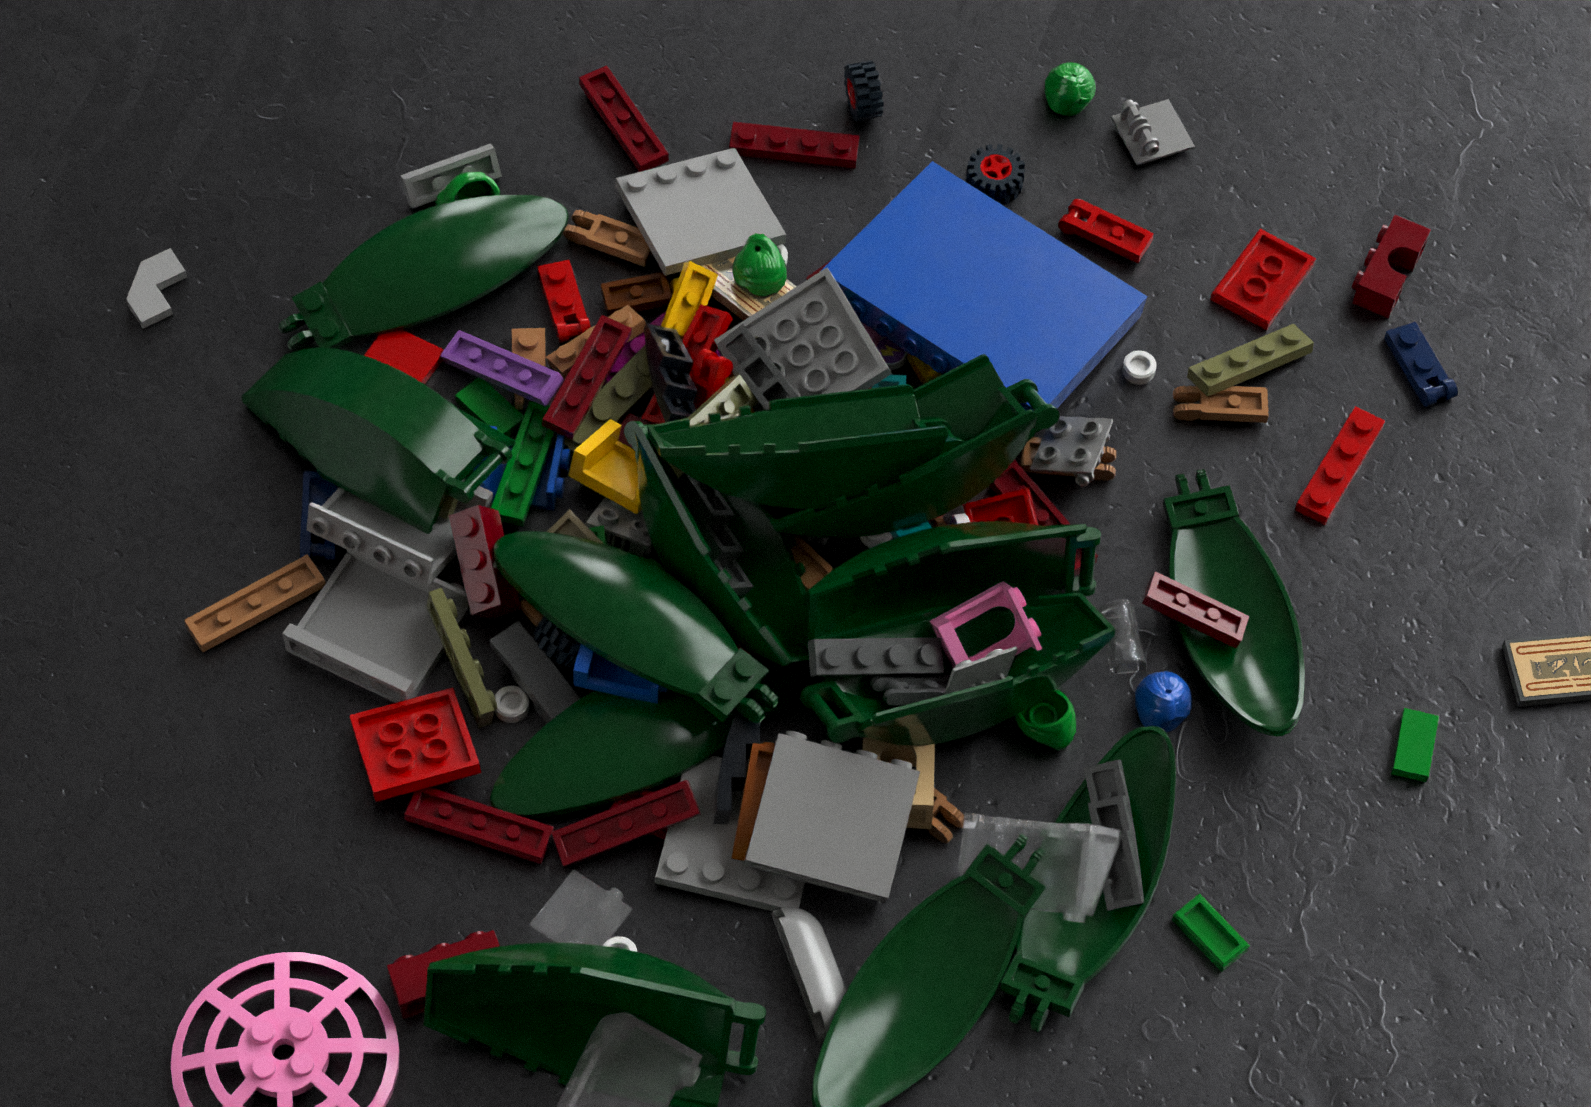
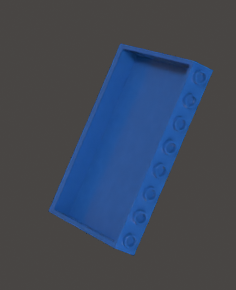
[821,161,1147,411]

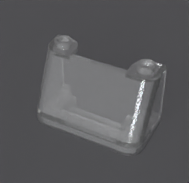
[957,813,1121,923]
[556,1012,703,1107]

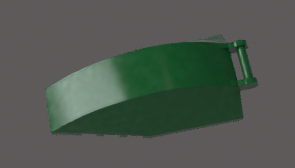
[241,348,516,534]
[757,354,1060,538]
[647,384,964,509]
[624,421,810,667]
[807,521,1101,651]
[800,592,1115,746]
[423,943,766,1107]

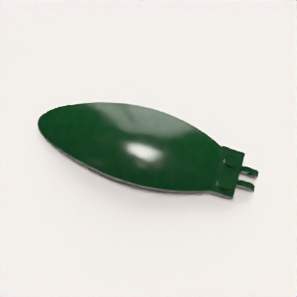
[278,195,569,351]
[1163,469,1305,737]
[493,531,778,724]
[490,652,805,820]
[1000,726,1176,1032]
[812,834,1047,1107]

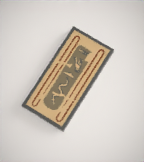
[1502,632,1591,707]

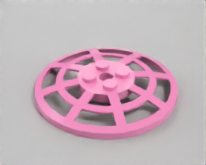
[170,952,400,1107]

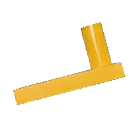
[661,261,718,339]

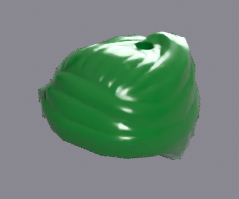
[1044,62,1096,116]
[436,172,500,205]
[732,233,787,297]
[1015,689,1076,751]

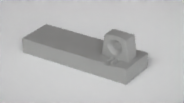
[400,144,502,209]

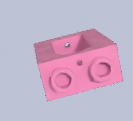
[929,581,1042,668]

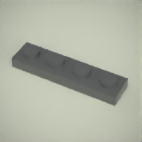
[808,638,944,677]

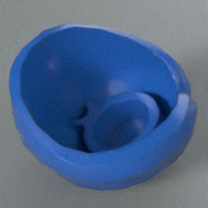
[1135,671,1192,733]

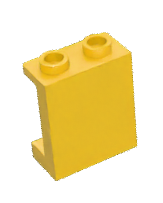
[568,419,642,514]

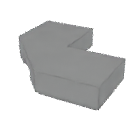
[126,248,187,329]

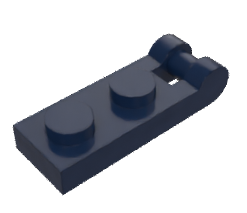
[1384,322,1458,407]
[300,471,339,560]

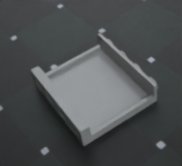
[306,479,493,587]
[282,550,470,703]
[743,731,920,903]

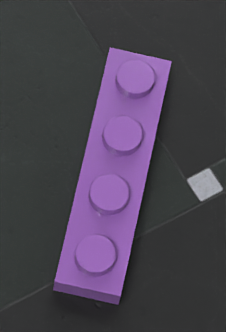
[440,330,564,407]

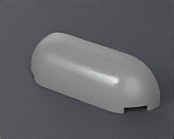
[771,907,847,1044]

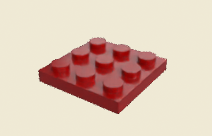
[349,687,481,802]

